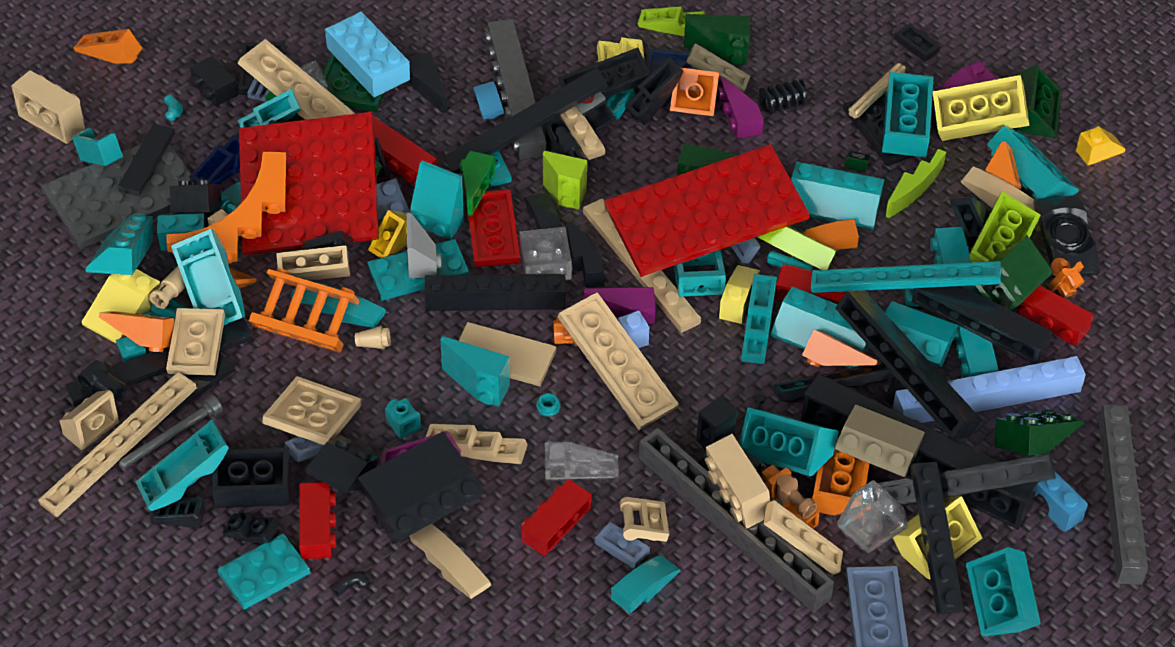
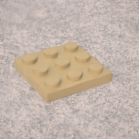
[263,376,361,445]

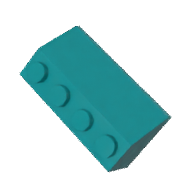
[987,125,1079,199]
[791,162,884,230]
[86,213,153,275]
[770,286,870,368]
[739,407,839,476]

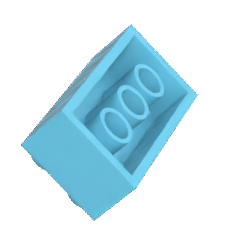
[325,12,410,97]

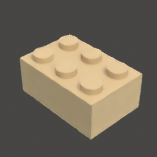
[11,70,85,144]
[705,434,771,529]

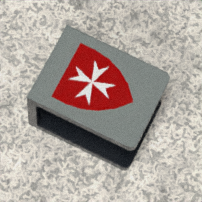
[575,92,616,133]

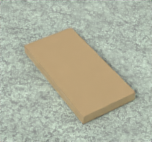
[459,322,556,387]

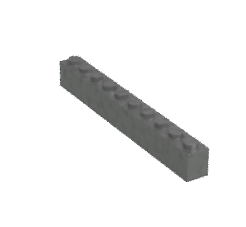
[639,428,834,613]

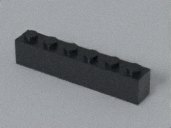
[424,274,565,311]
[911,286,1053,364]

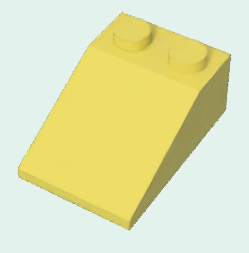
[82,269,161,343]

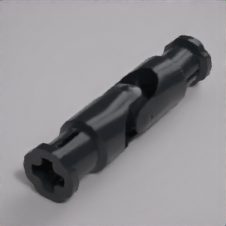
[539,100,590,169]

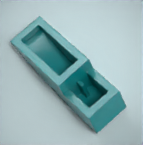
[237,89,301,128]
[611,555,680,614]

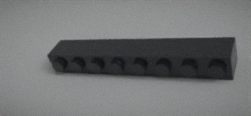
[835,290,982,439]

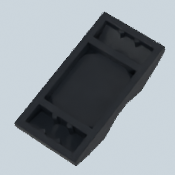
[1033,195,1100,278]

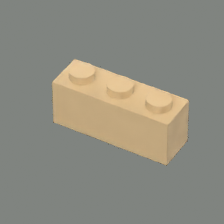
[277,245,350,284]

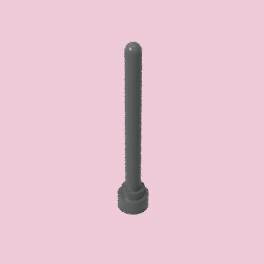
[119,395,223,468]

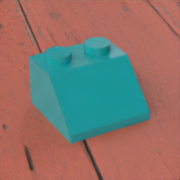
[157,212,207,251]

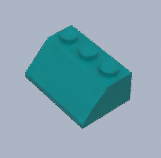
[885,301,958,369]
[966,547,1041,636]

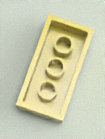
[933,75,1029,141]

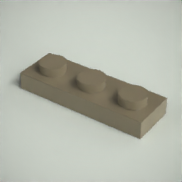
[686,43,750,92]

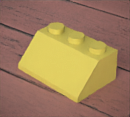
[891,496,982,579]

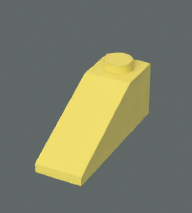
[719,265,760,324]

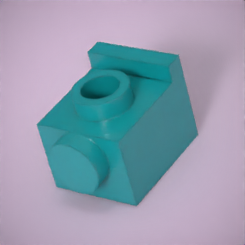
[385,398,421,439]

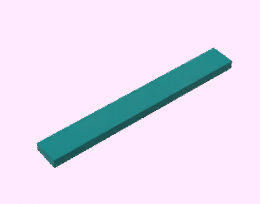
[811,261,1001,293]

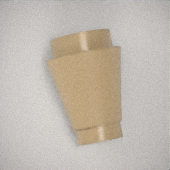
[355,326,391,349]

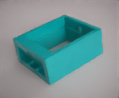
[674,250,726,297]

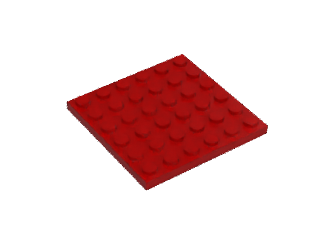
[239,112,379,255]

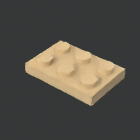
[166,308,225,375]

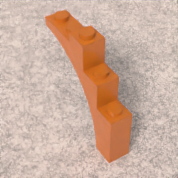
[167,152,286,264]

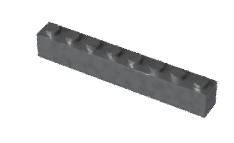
[485,19,546,160]
[1098,405,1148,585]

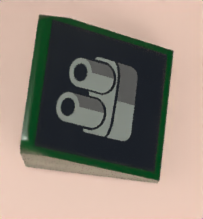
[844,150,871,173]

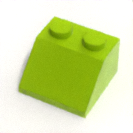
[543,151,587,210]

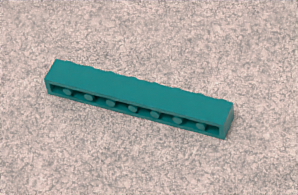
[930,227,999,378]

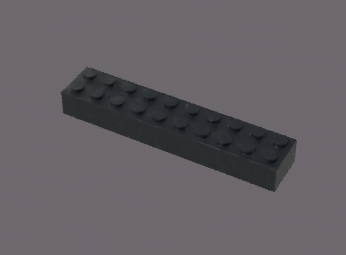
[801,374,1038,530]

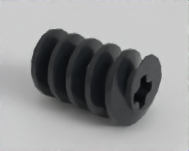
[759,79,807,114]

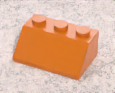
[812,437,870,516]

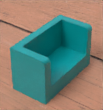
[72,128,123,166]

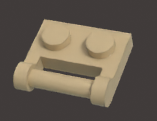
[620,497,669,542]

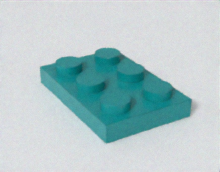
[218,533,310,610]

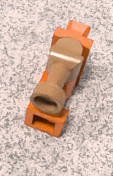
[762,465,820,529]

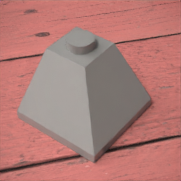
[406,213,441,278]

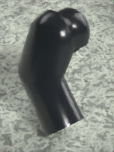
[331,570,370,597]

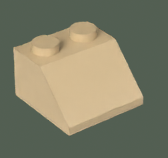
[59,390,119,451]

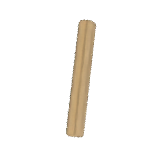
[848,63,906,119]

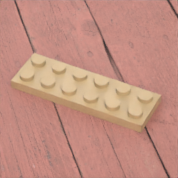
[238,39,355,120]
[558,292,679,430]

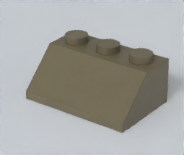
[835,404,925,478]

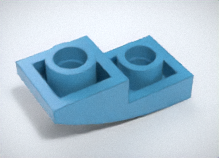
[473,81,504,120]

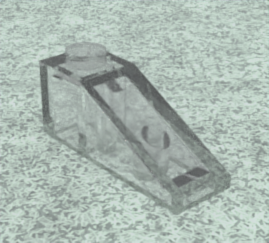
[545,442,619,480]

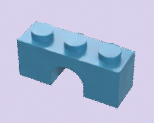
[1035,455,1088,532]

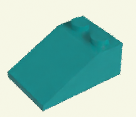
[410,160,464,240]
[440,336,510,407]

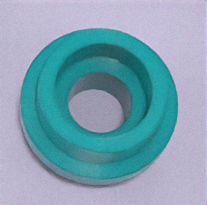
[536,393,560,416]

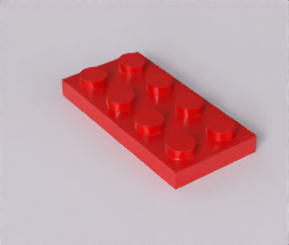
[468,189,520,267]

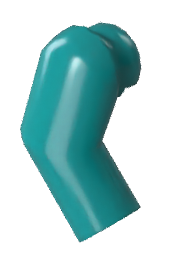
[164,94,183,122]

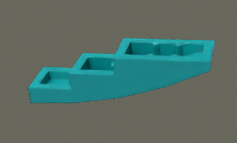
[741,274,777,365]
[290,280,386,328]

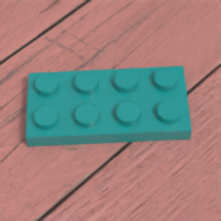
[367,239,469,301]

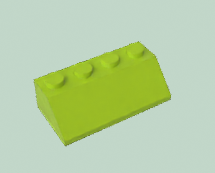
[969,191,1040,263]

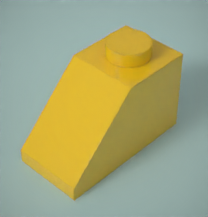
[1076,126,1126,166]
[368,210,407,258]

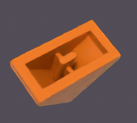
[985,142,1022,189]

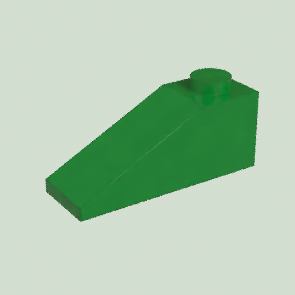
[460,151,496,216]

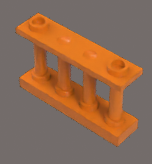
[249,268,360,353]

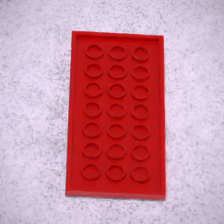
[604,144,810,277]

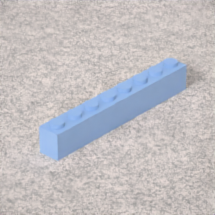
[893,356,1086,423]

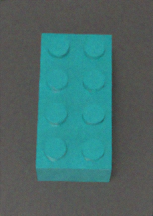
[882,72,933,158]

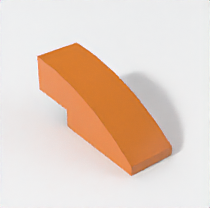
[787,219,859,259]

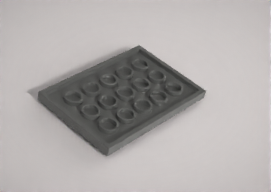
[41,143,198,249]

